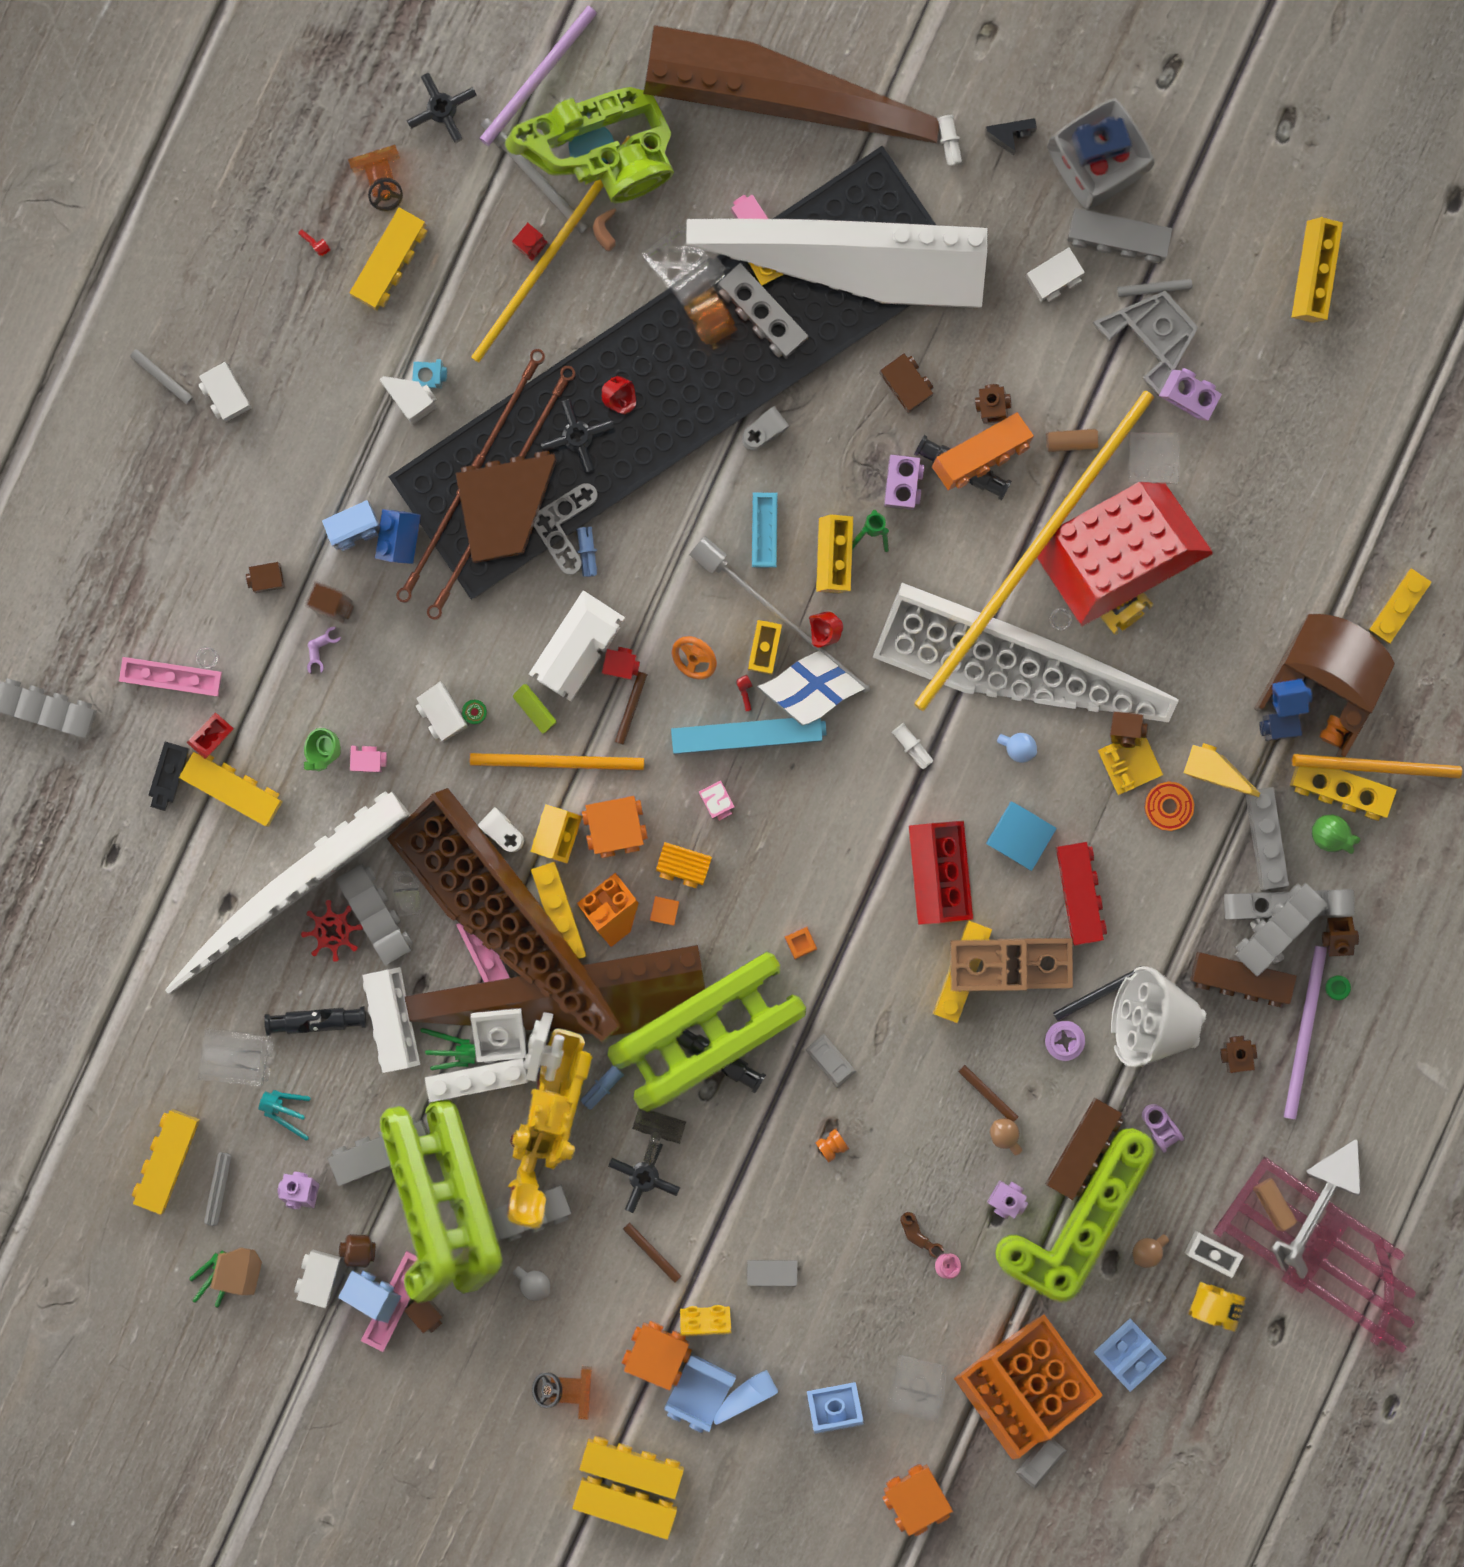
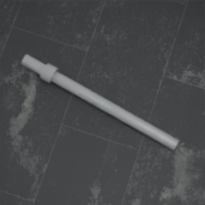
[481,118,589,233]

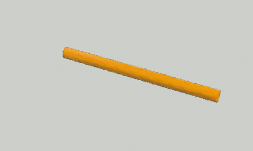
[470,753,644,770]
[1292,754,1462,778]

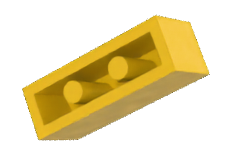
[816,514,853,594]

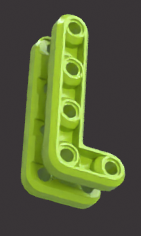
[607,952,806,1112]
[380,1099,502,1303]
[995,1128,1155,1302]

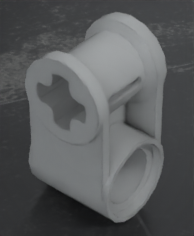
[742,406,790,450]

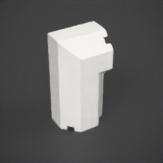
[529,591,625,702]

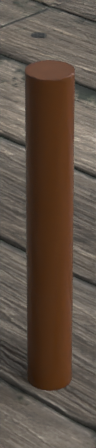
[615,671,648,745]
[958,1065,1019,1121]
[623,1222,681,1283]

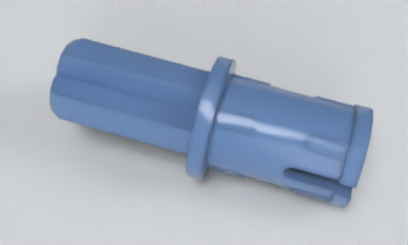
[576,527,597,577]
[581,1065,624,1109]

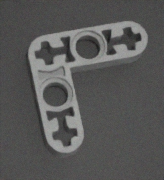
[534,483,598,575]

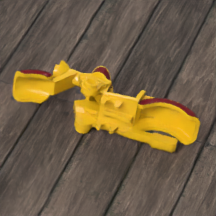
[507,1029,592,1228]

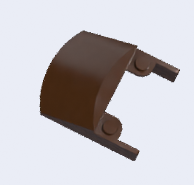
[1254,614,1395,757]

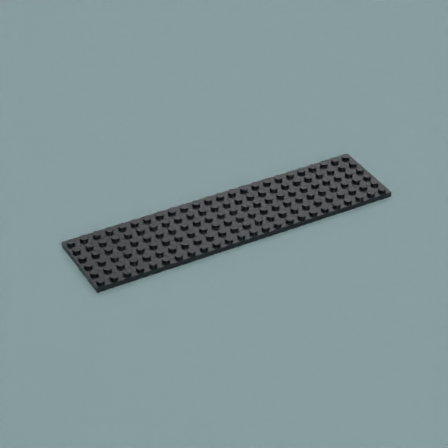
[388,145,936,600]

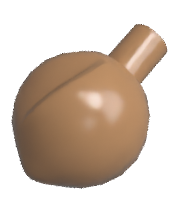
[989,1118,1022,1155]
[1132,1234,1169,1268]

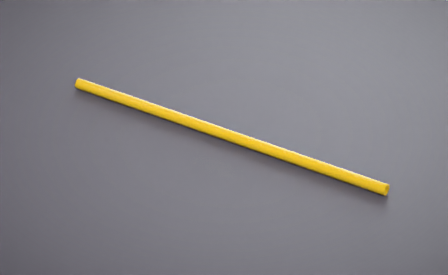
[914,391,1154,711]

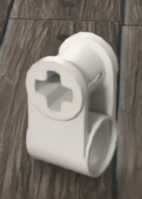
[478,807,524,852]

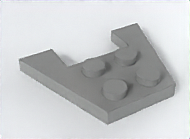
[1093,291,1198,396]

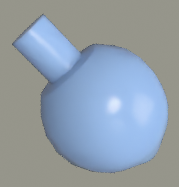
[997,733,1037,763]

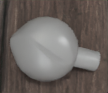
[513,1266,550,1301]

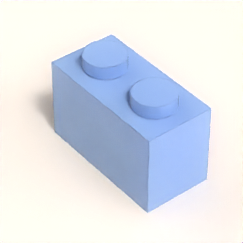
[338,1270,401,1323]

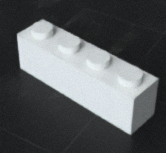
[363,967,420,1073]
[425,1058,529,1102]

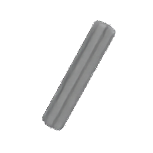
[204,1152,232,1226]

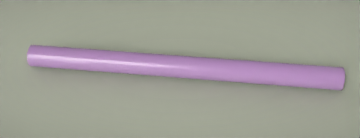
[479,6,597,146]
[1284,946,1327,1119]

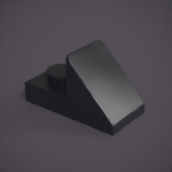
[985,118,1037,155]

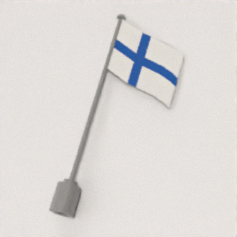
[689,536,871,726]

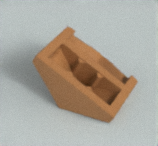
[210,1248,262,1295]

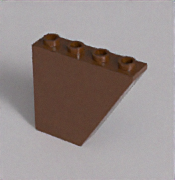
[456,451,556,564]

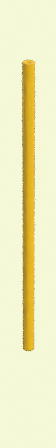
[471,136,630,363]

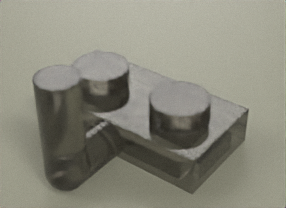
[632,1109,686,1164]

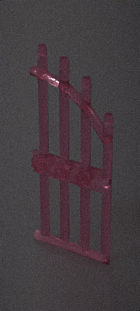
[1213,1156,1416,1353]

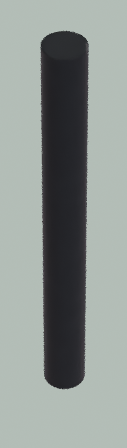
[1053,966,1141,1021]

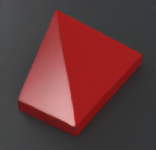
[187,712,234,759]

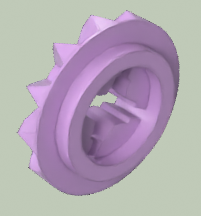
[1045,1021,1085,1061]

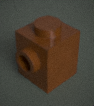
[1110,712,1148,748]

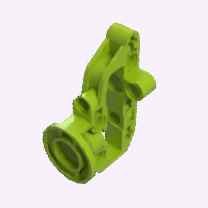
[505,87,674,204]

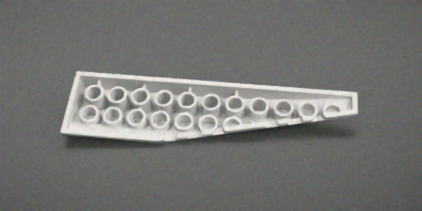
[686,219,987,308]
[873,583,1178,722]
[165,791,410,994]

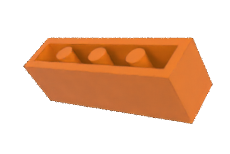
[932,412,1034,491]

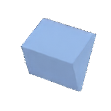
[807,1382,864,1434]

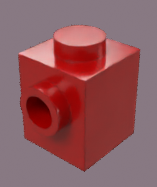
[602,647,640,681]

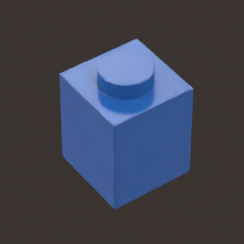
[1272,679,1312,717]

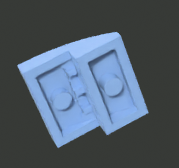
[1094,1319,1167,1392]

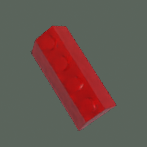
[909,821,973,925]

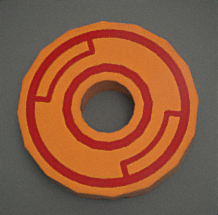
[1144,781,1195,831]

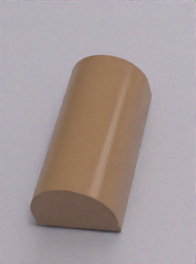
[1046,429,1098,452]
[1253,1178,1297,1231]

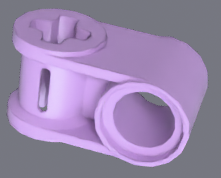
[1142,1104,1185,1153]

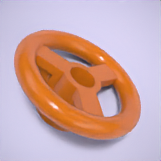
[672,636,717,680]

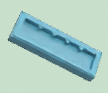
[752,492,778,568]

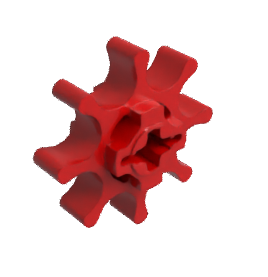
[301,900,363,962]

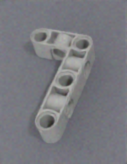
[1224,889,1355,919]

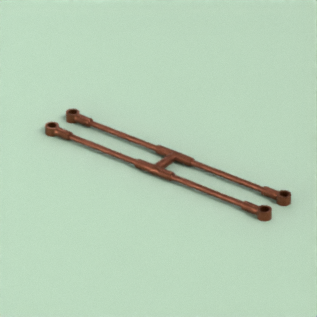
[396,349,575,620]

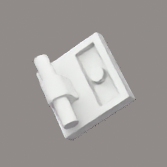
[523,1012,564,1082]

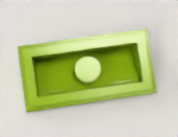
[513,684,557,733]

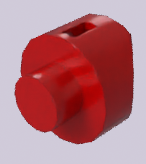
[602,376,636,414]
[809,611,843,648]

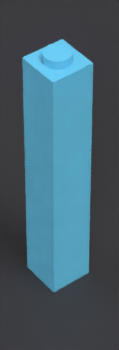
[671,718,827,754]

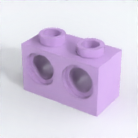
[1159,368,1222,420]
[884,455,924,510]

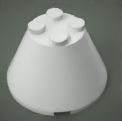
[1111,967,1206,1067]

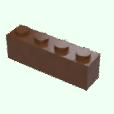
[306,582,354,623]
[1190,952,1297,1008]
[1045,1097,1123,1200]

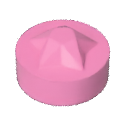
[935,1254,961,1279]

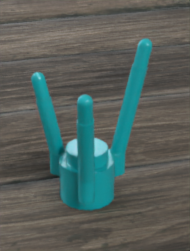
[258,1090,311,1141]

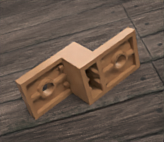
[950,938,1073,991]

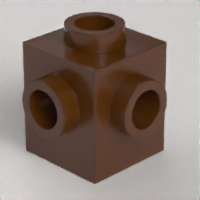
[975,384,1012,424]
[1322,917,1359,957]
[1220,1035,1257,1073]

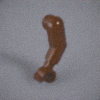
[900,1212,944,1259]

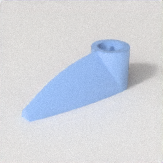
[714,1370,778,1425]

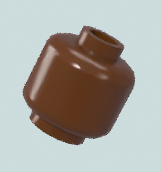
[339,1234,376,1268]

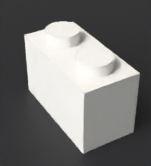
[1025,247,1085,302]
[198,362,252,422]
[1184,1231,1243,1278]
[294,1250,341,1308]

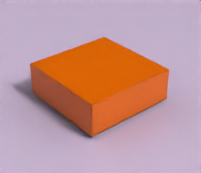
[650,896,679,926]
[785,927,817,959]

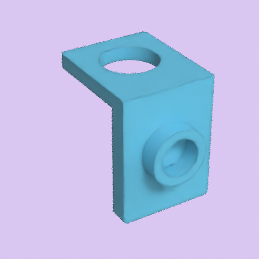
[412,359,447,388]

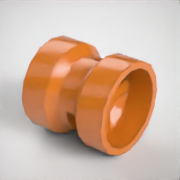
[1319,715,1349,748]
[815,1128,849,1162]

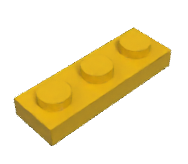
[1369,568,1432,644]

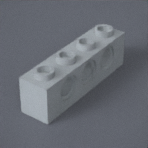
[718,263,808,359]

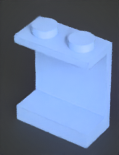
[664,1353,736,1433]

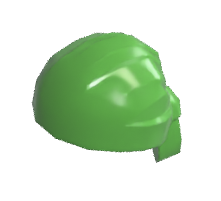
[304,728,341,771]
[1312,814,1361,854]

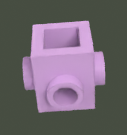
[278,1172,320,1210]
[987,1180,1028,1219]

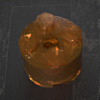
[684,287,738,345]

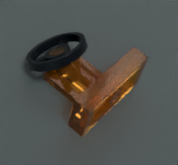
[348,145,403,211]
[532,1366,592,1420]

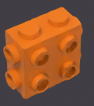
[582,796,648,858]
[621,1321,692,1391]
[882,1464,953,1536]

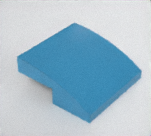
[986,801,1057,871]

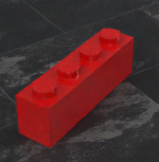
[1056,842,1107,945]

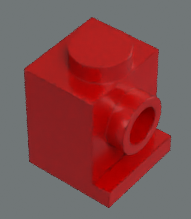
[512,222,548,262]

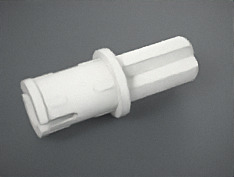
[938,115,962,166]
[891,723,933,769]

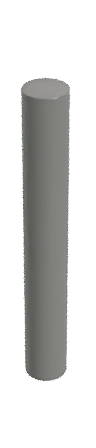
[1117,279,1192,297]
[130,349,193,404]

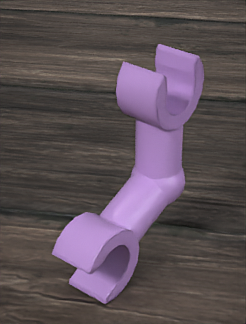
[307,627,341,674]

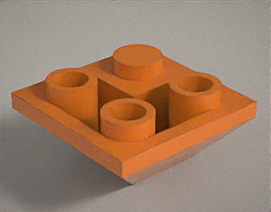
[577,872,639,947]

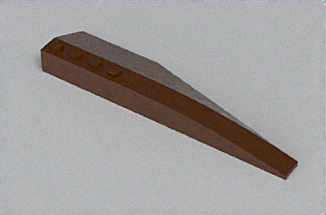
[643,25,939,143]
[387,788,620,1042]
[405,945,705,1036]

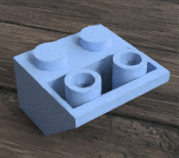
[322,500,380,551]

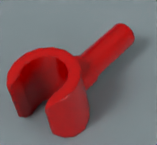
[298,229,331,256]
[736,675,753,711]

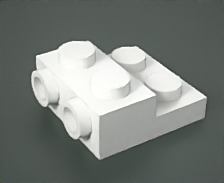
[471,1009,527,1063]

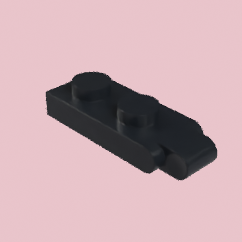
[149,741,190,811]

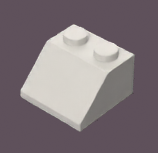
[380,376,437,425]
[416,682,469,742]

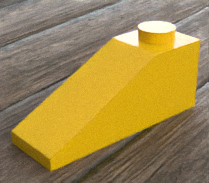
[1184,743,1260,798]

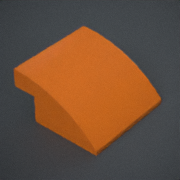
[954,1314,1103,1460]

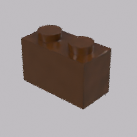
[879,353,934,413]

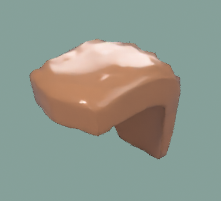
[592,208,616,251]

